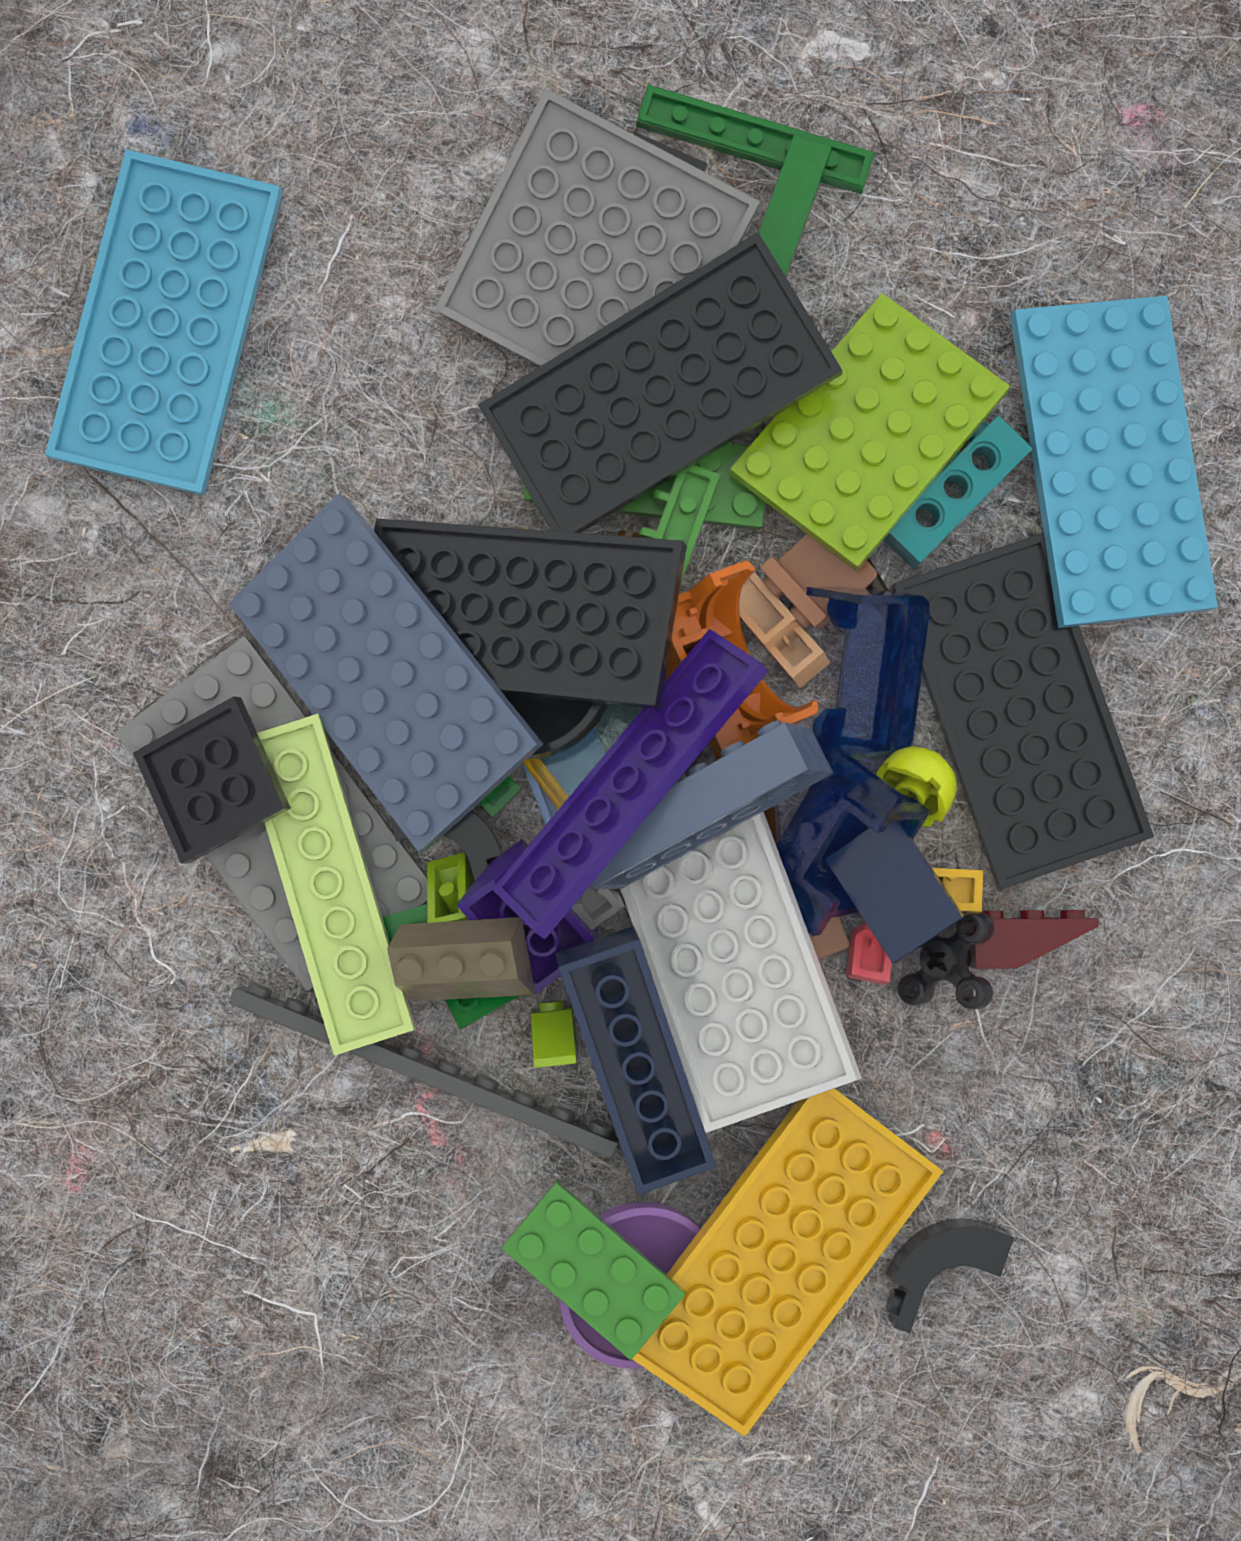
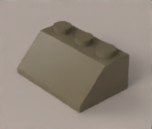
[387,917,535,1001]

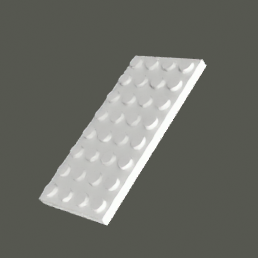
[620,812,862,1133]

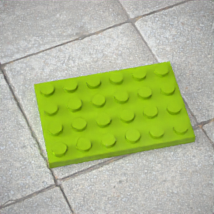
[730,293,1010,572]

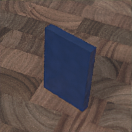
[825,813,965,964]

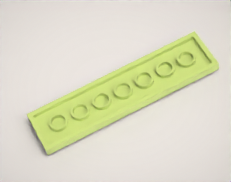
[257,714,416,1056]

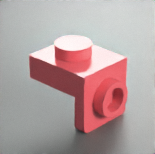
[846,922,892,985]

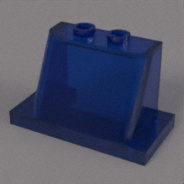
[776,749,931,936]

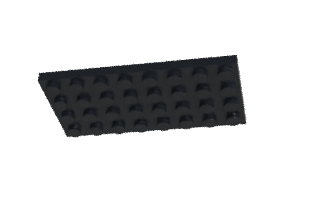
[478,232,843,533]
[374,518,687,709]
[891,533,1154,890]

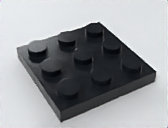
[133,696,291,864]

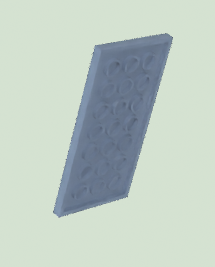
[229,494,543,852]

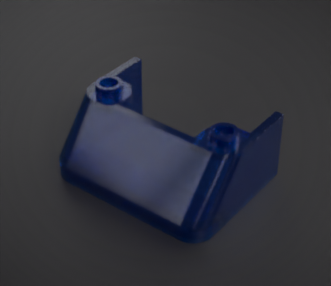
[806,587,930,764]

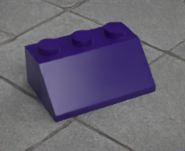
[457,839,600,994]

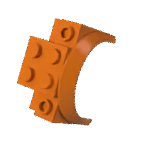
[664,560,818,760]

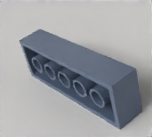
[589,720,833,890]

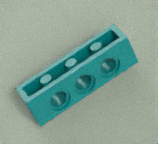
[884,415,1033,570]

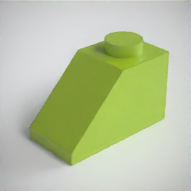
[427,852,475,923]
[531,1000,578,1068]

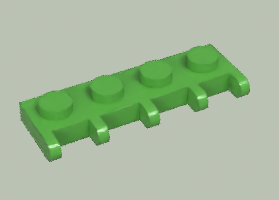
[638,465,720,587]

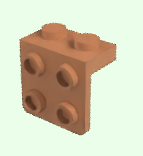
[760,534,877,631]

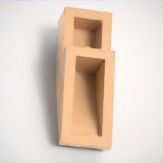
[739,572,831,689]

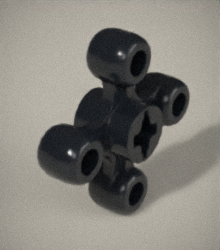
[897,911,995,1010]

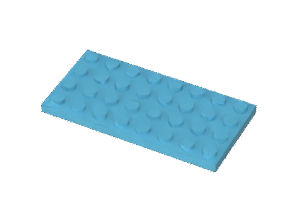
[45,149,283,496]
[1010,296,1218,628]

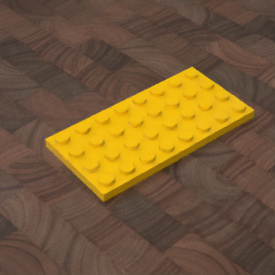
[632,1088,943,1437]

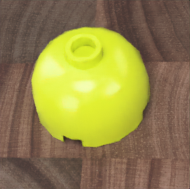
[872,746,957,827]

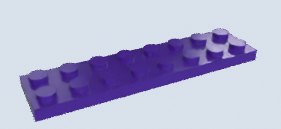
[492,629,768,939]

